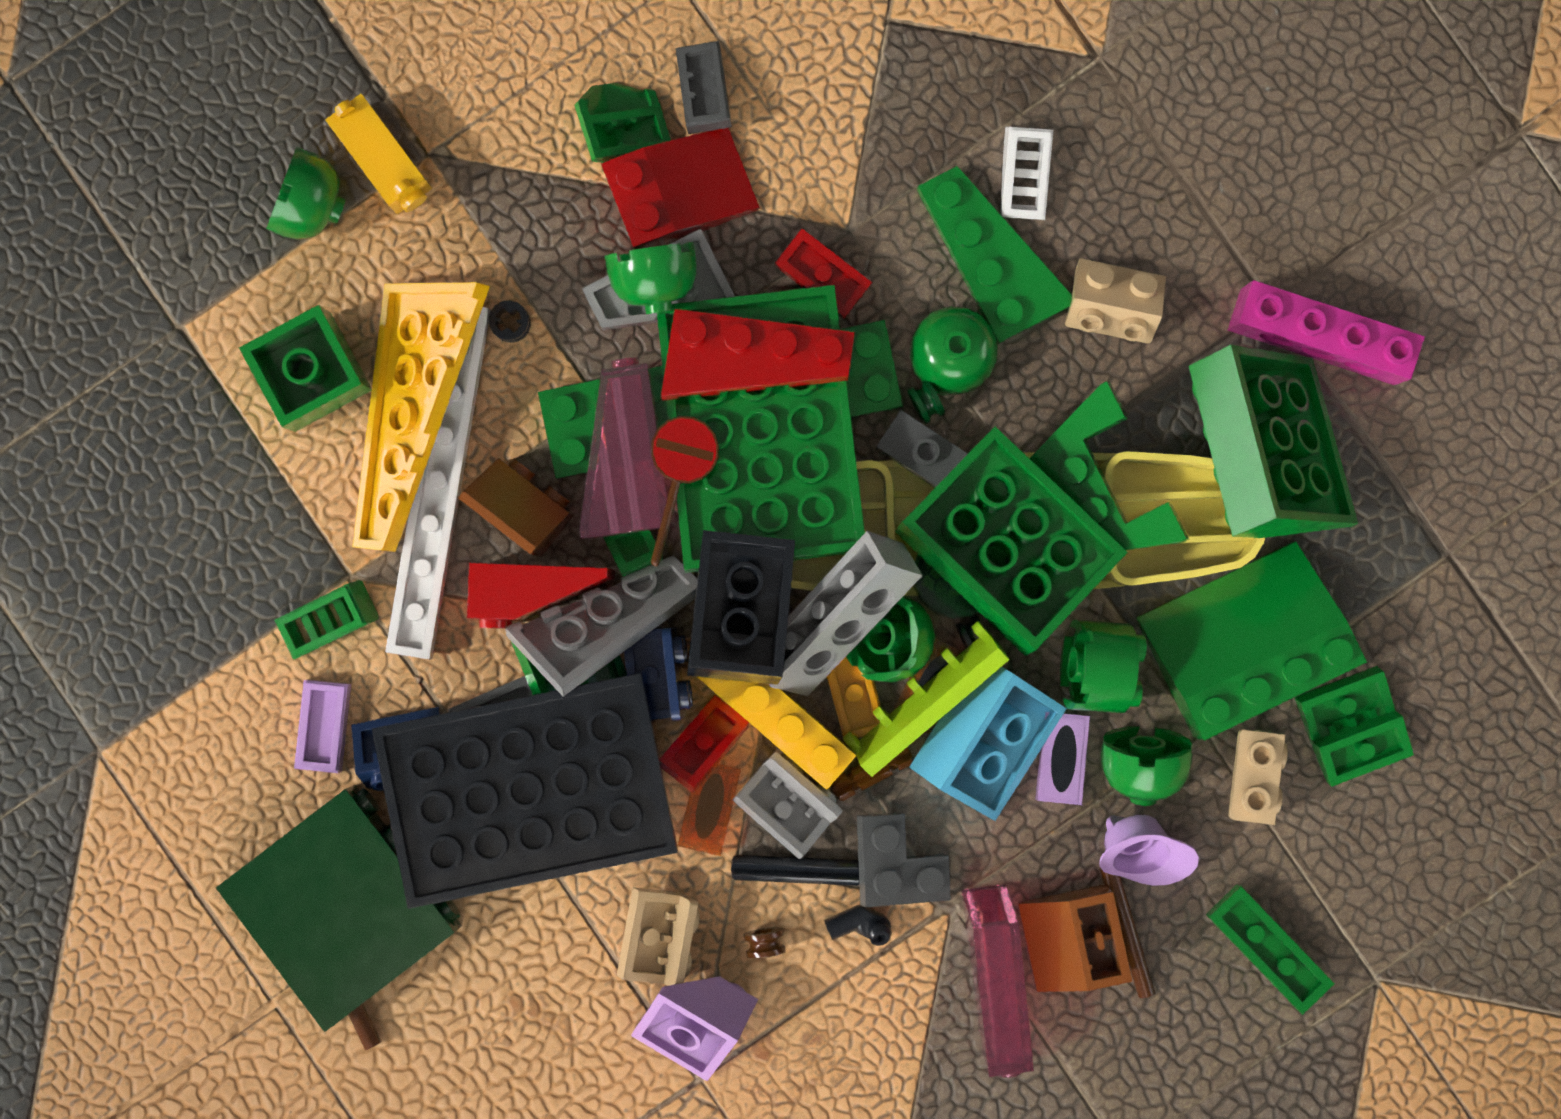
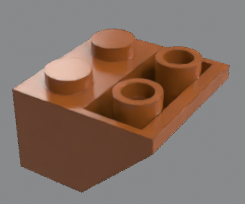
[1018,884,1133,992]

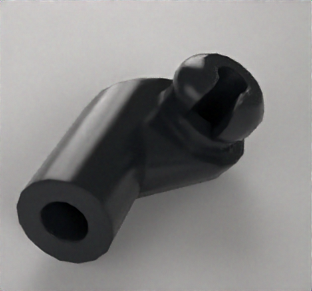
[824,905,892,946]

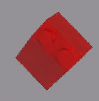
[601,128,760,250]
[467,563,615,629]

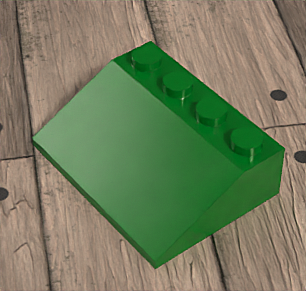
[1189,345,1358,538]
[895,426,1128,656]
[1135,541,1367,741]

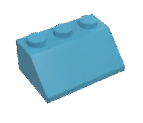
[909,667,1067,821]

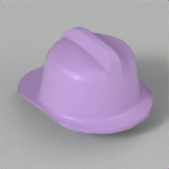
[1099,815,1199,886]

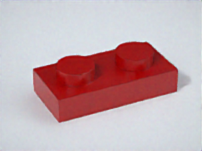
[775,229,872,320]
[660,695,749,793]

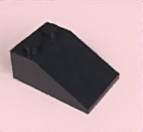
[687,530,795,685]

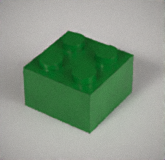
[239,305,372,432]

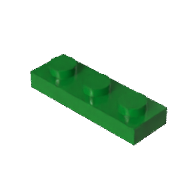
[1205,884,1335,1015]

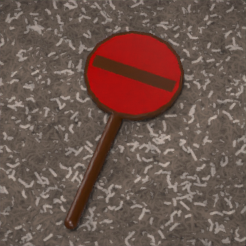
[651,416,719,567]

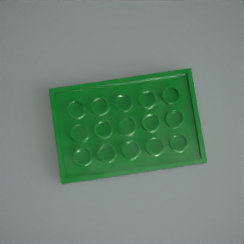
[657,285,865,573]

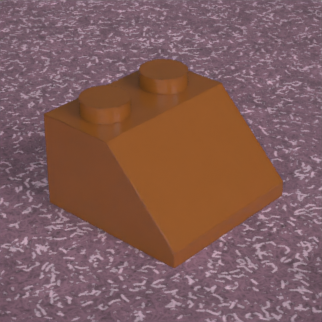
[458,458,574,557]

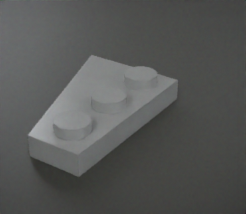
[582,229,735,331]

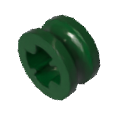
[907,380,945,425]

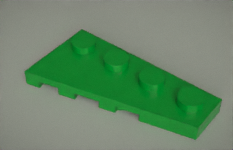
[917,166,1072,345]

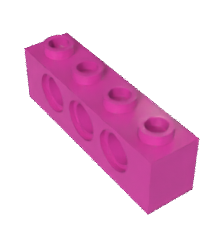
[1227,280,1425,385]

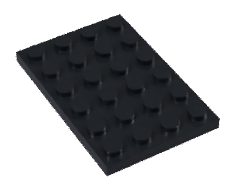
[372,673,678,909]

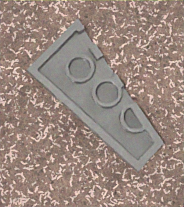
[505,555,697,697]

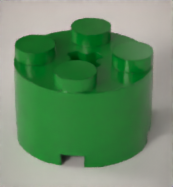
[1060,619,1147,713]

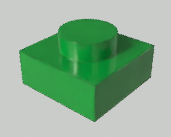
[603,517,663,577]

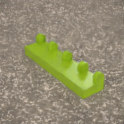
[843,621,1009,777]

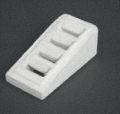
[1000,127,1053,220]

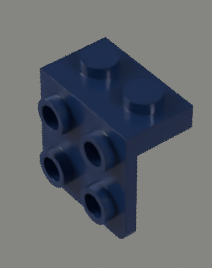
[624,627,693,721]

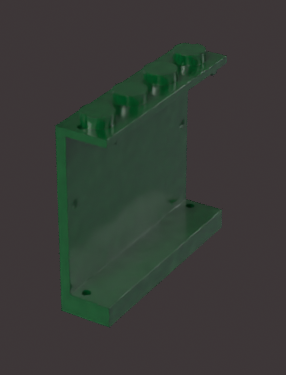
[216,785,462,1032]

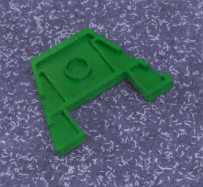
[1029,381,1189,550]

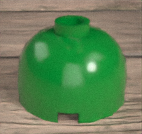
[266,147,346,240]
[605,242,697,314]
[909,306,998,395]
[846,595,935,682]
[1101,726,1193,806]

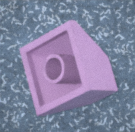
[631,976,758,1081]

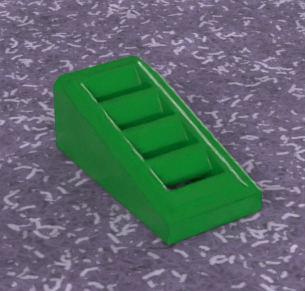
[274,580,379,660]

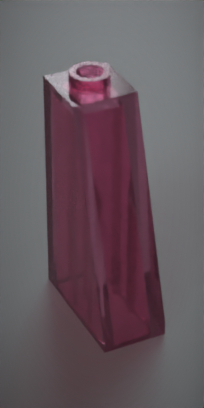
[579,357,673,540]
[962,884,1034,1078]

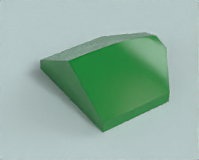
[574,83,671,163]

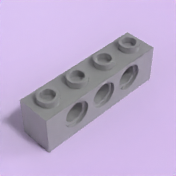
[769,531,923,696]

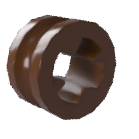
[744,927,786,958]

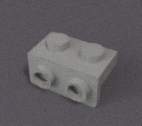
[732,752,843,859]

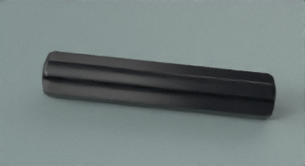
[731,855,859,886]

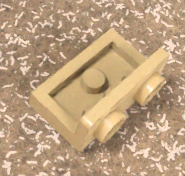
[1065,258,1166,343]
[1228,729,1288,825]
[616,887,700,986]

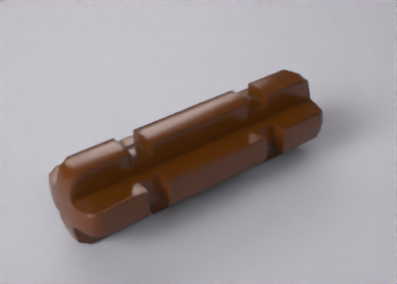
[831,747,914,801]

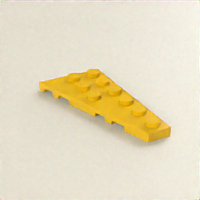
[352,282,490,552]

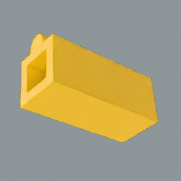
[325,94,433,214]

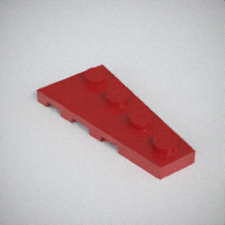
[661,309,855,401]

